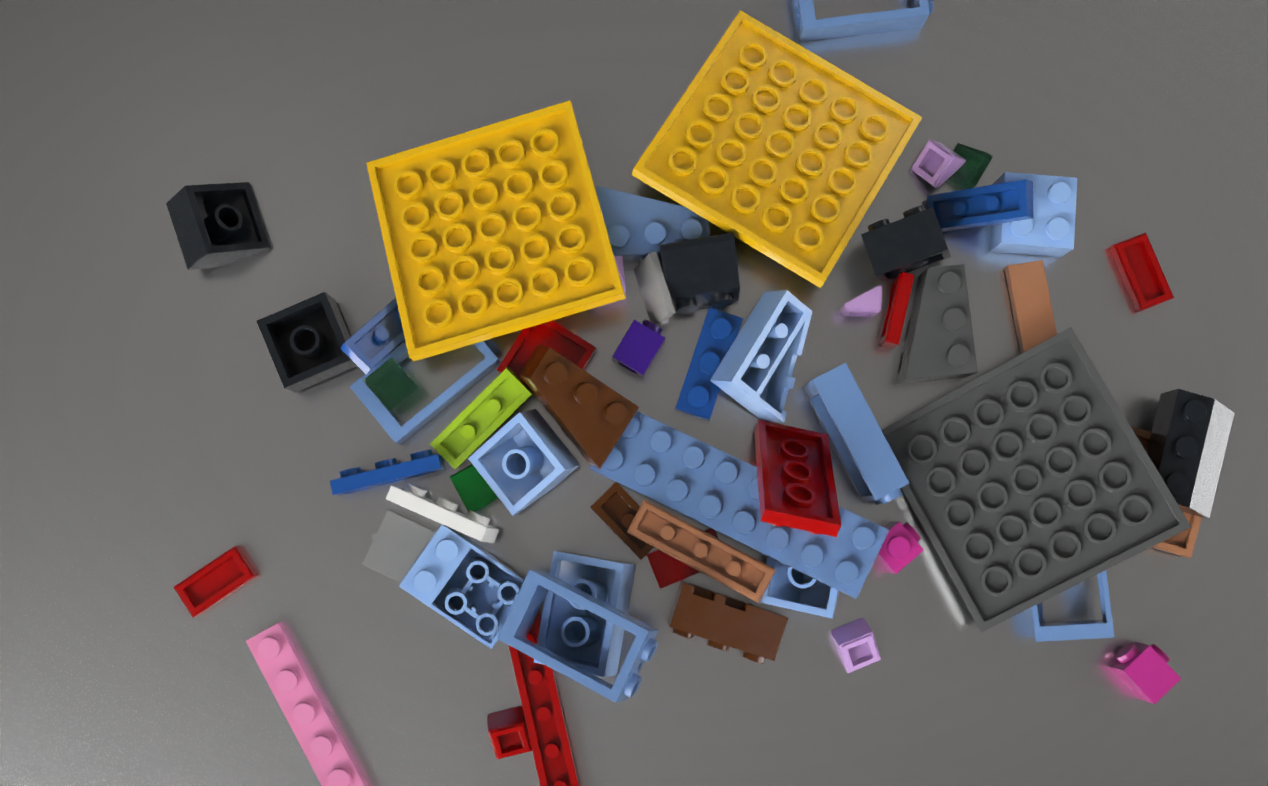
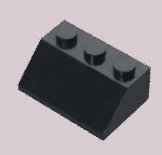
[1147,389,1235,518]

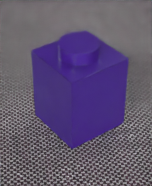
[612,319,666,379]

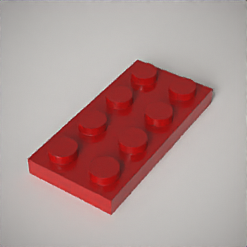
[754,419,841,537]

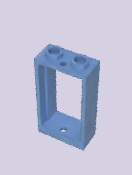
[793,0,933,42]
[349,339,501,445]
[803,363,910,505]
[497,569,659,703]
[1032,570,1115,642]

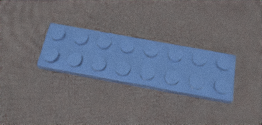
[589,411,889,599]

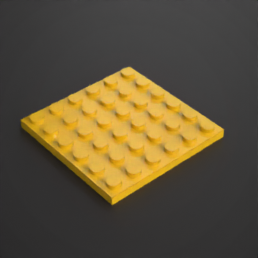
[632,10,923,288]
[366,100,626,362]

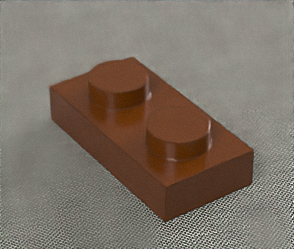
[590,482,654,560]

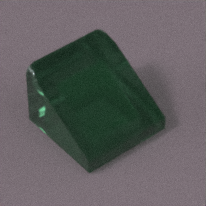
[948,143,993,189]
[364,357,420,411]

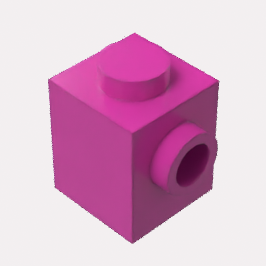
[876,521,924,574]
[1110,642,1181,704]

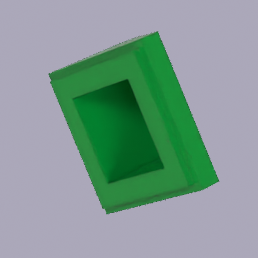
[450,464,498,512]

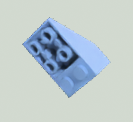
[399,524,525,649]

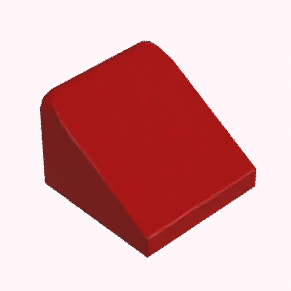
[487,706,532,759]

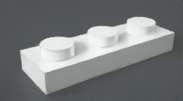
[386,483,499,543]

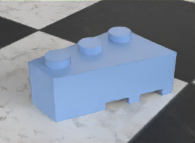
[710,290,813,423]

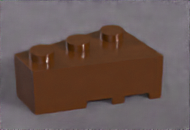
[519,345,639,469]
[667,580,788,664]

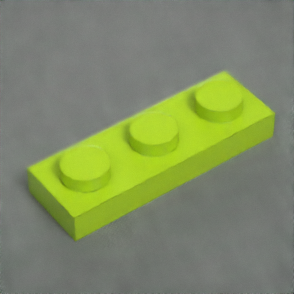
[430,367,533,470]

